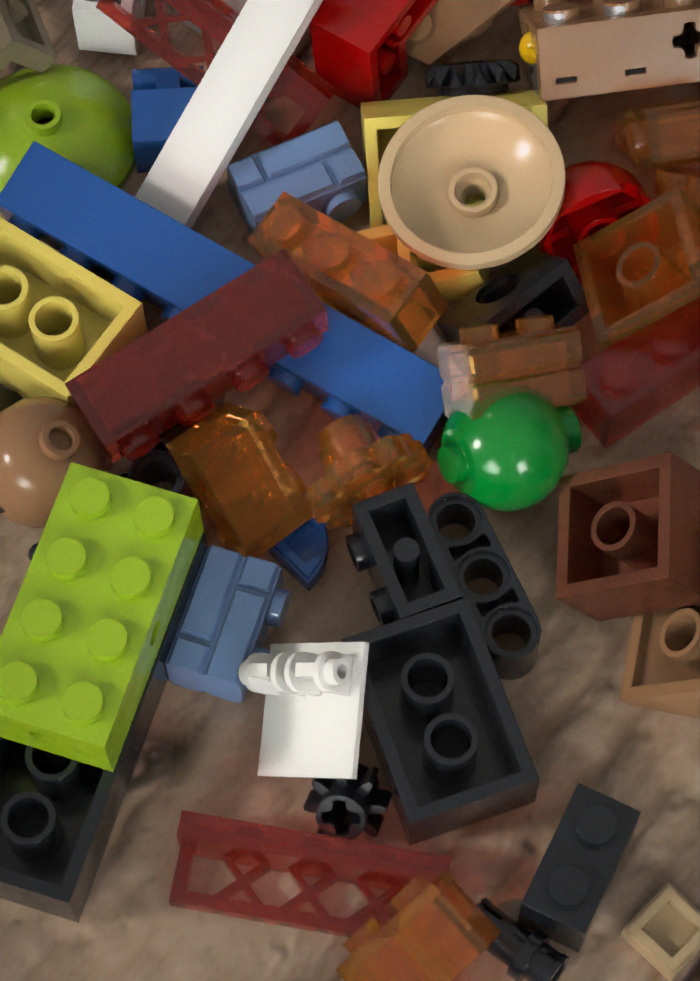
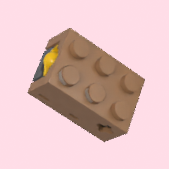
[518,0,700,102]

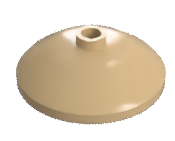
[378,95,566,270]

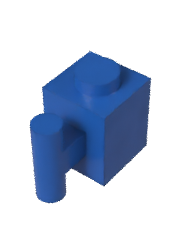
[131,65,204,173]

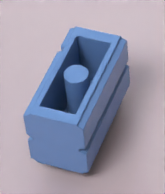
[226,121,367,247]
[165,545,291,704]

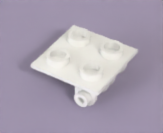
[238,642,369,779]

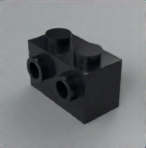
[345,482,462,626]

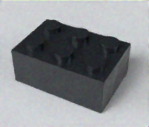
[342,597,540,846]

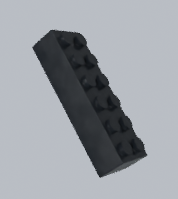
[0,531,208,923]

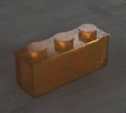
[247,191,448,353]

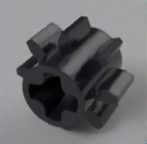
[304,763,392,846]

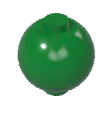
[437,383,582,512]

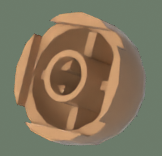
[0,396,106,528]

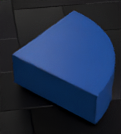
[264,500,329,591]

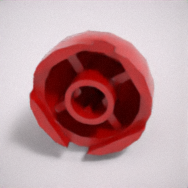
[536,160,658,284]

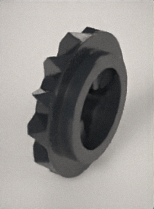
[425,59,521,96]

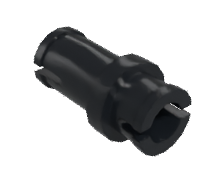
[460,897,570,981]

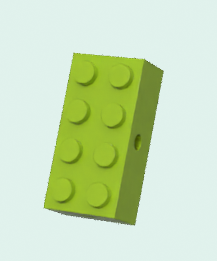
[0,462,204,772]

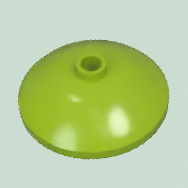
[0,64,136,212]

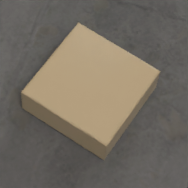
[620,882,700,981]

